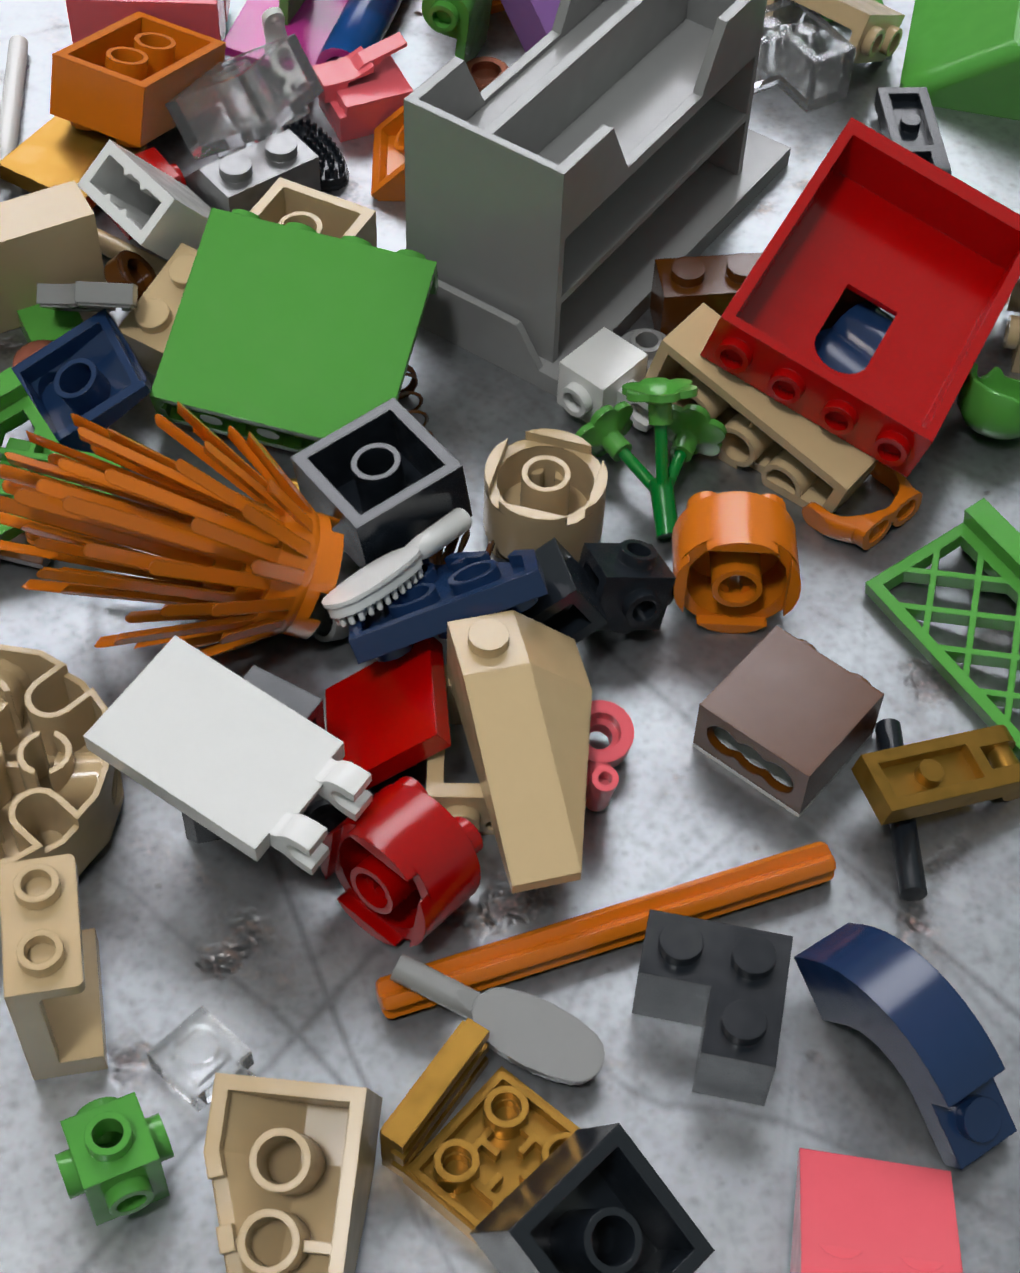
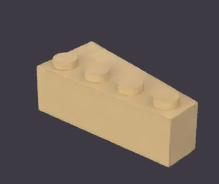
[644,303,878,514]

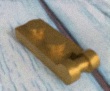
[851,725,1020,826]

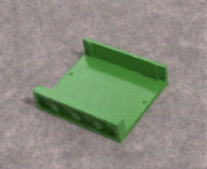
[149,208,438,453]

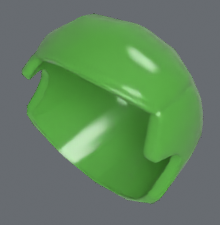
[957,363,1020,440]

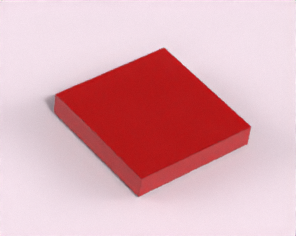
[325,637,451,790]

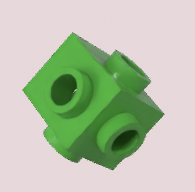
[55,1092,174,1226]

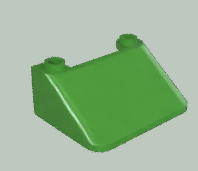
[899,0,1020,121]

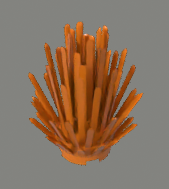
[0,401,344,658]

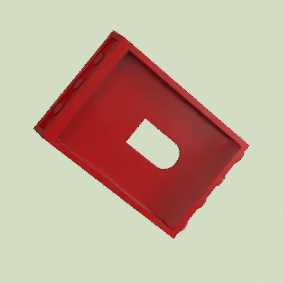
[700,117,1020,477]

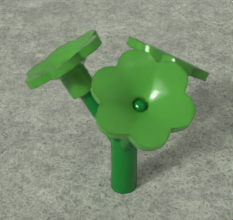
[575,377,727,540]

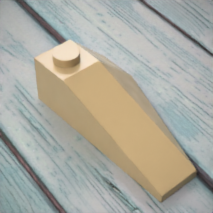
[447,610,592,894]
[203,1072,383,1273]

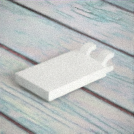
[83,635,373,875]

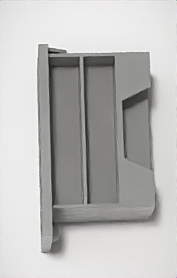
[404,0,791,397]

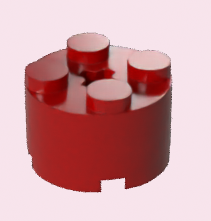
[320,776,483,947]

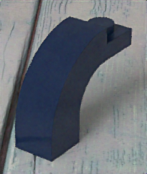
[794,923,1017,1170]

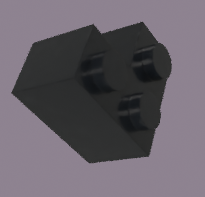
[632,909,793,1106]

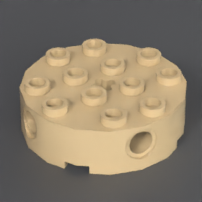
[0,644,124,876]

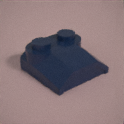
[11,308,151,453]

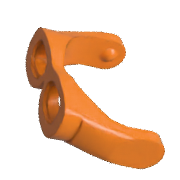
[802,461,922,550]

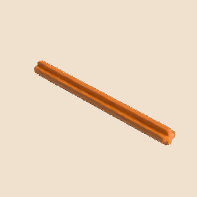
[375,842,836,1019]

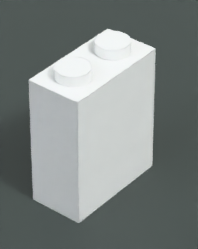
[77,139,211,260]

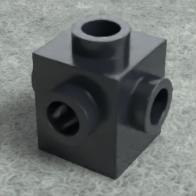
[579,539,676,634]

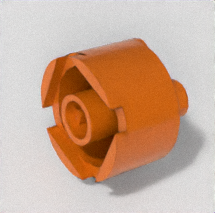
[672,491,801,634]

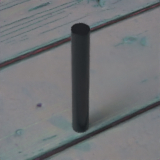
[875,718,928,901]

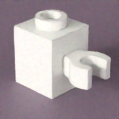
[557,327,653,432]

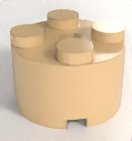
[483,428,608,563]

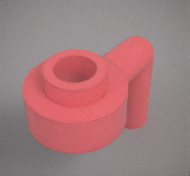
[585,700,634,812]

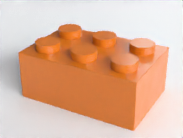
[50,11,226,148]

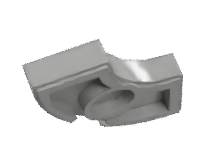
[36,281,138,312]

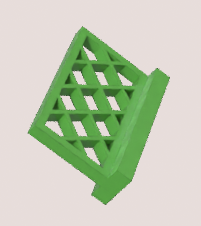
[865,498,1020,760]

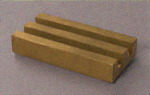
[380,1018,490,1178]

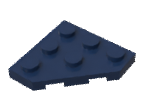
[349,549,548,664]

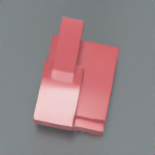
[312,31,413,142]

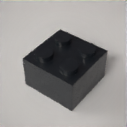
[290,397,472,568]
[469,1123,715,1273]

